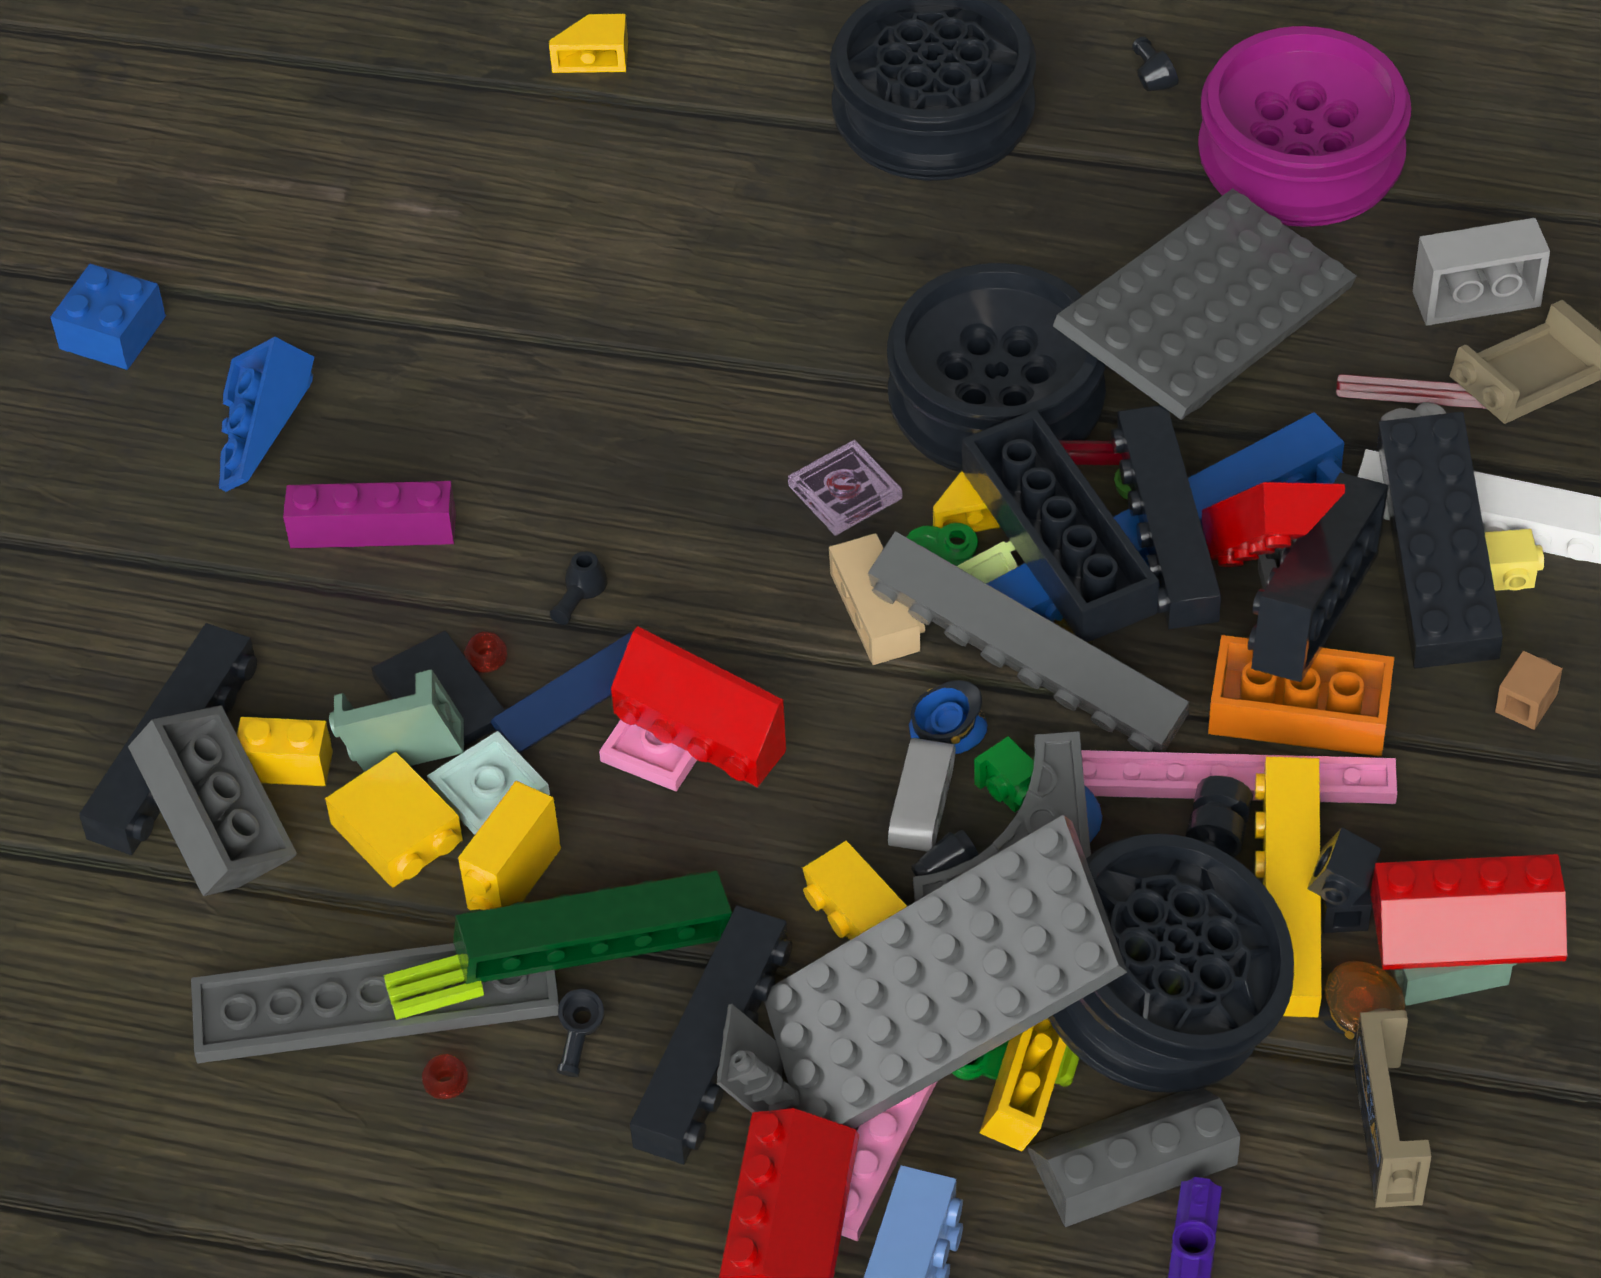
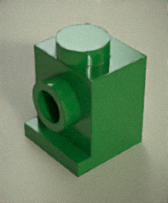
[974,736,1034,813]

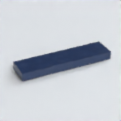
[491,632,632,754]

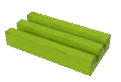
[383,955,484,1020]

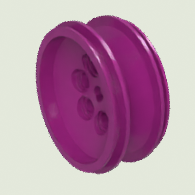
[1198,26,1411,227]

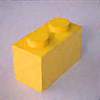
[237,717,333,786]

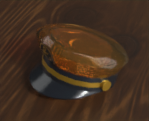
[1319,961,1406,1040]

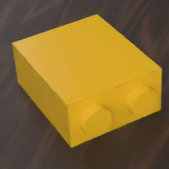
[325,752,463,888]
[458,781,561,911]

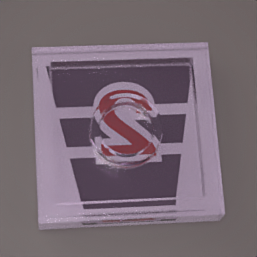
[788,439,902,536]

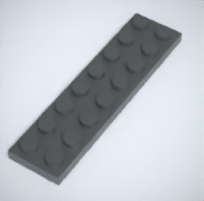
[191,943,559,1063]

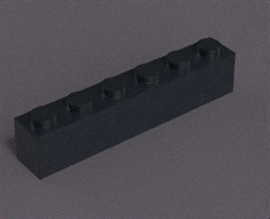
[1111,405,1221,629]
[79,623,257,855]
[630,905,792,1165]

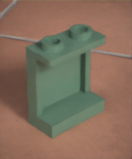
[329,669,464,772]

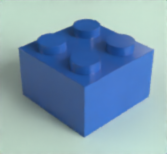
[51,264,166,370]

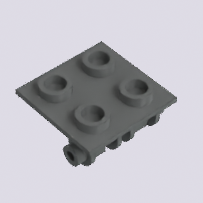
[717,1004,799,1113]

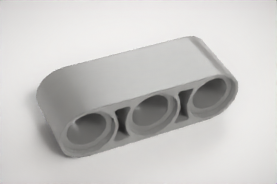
[888,738,956,852]

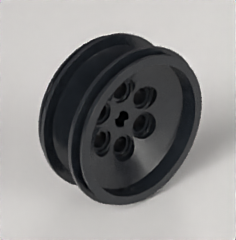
[830,0,1036,180]
[887,263,1106,472]
[1048,833,1294,1093]

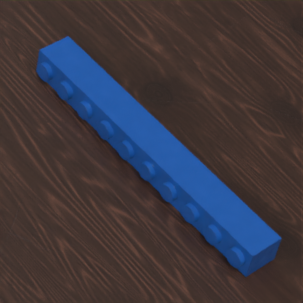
[986,412,1344,623]

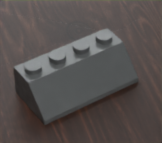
[128,705,297,896]
[1028,1088,1241,1227]

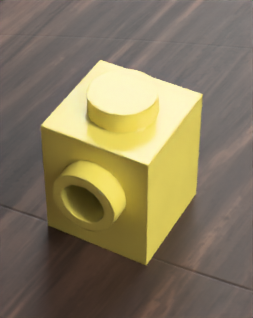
[1484,529,1544,591]

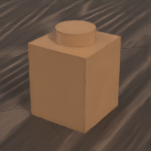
[1495,651,1563,730]

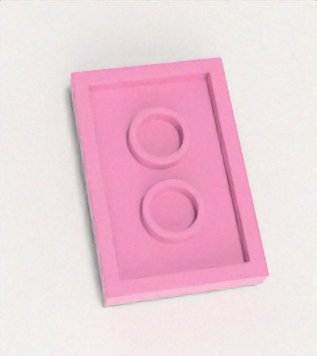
[599,719,697,792]

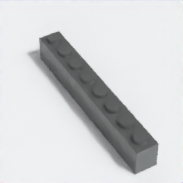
[868,531,1189,752]

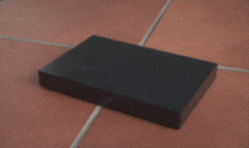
[371,631,505,761]

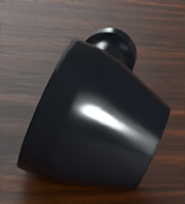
[1132,36,1178,91]
[550,551,607,625]
[556,989,604,1077]

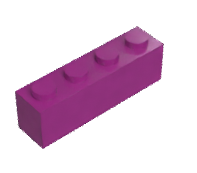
[283,481,456,548]

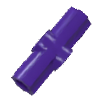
[1168,1177,1222,1278]

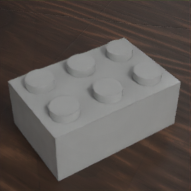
[1412,218,1550,326]

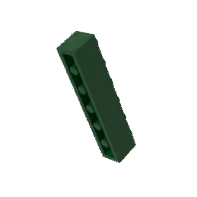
[453,871,732,984]

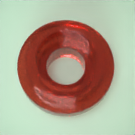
[465,632,508,672]
[422,1054,468,1099]

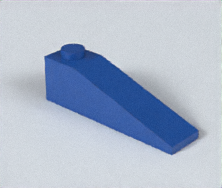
[219,337,314,492]

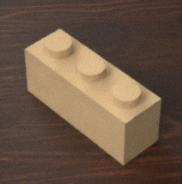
[829,533,925,665]

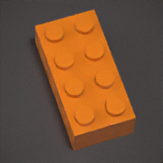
[1208,635,1394,757]

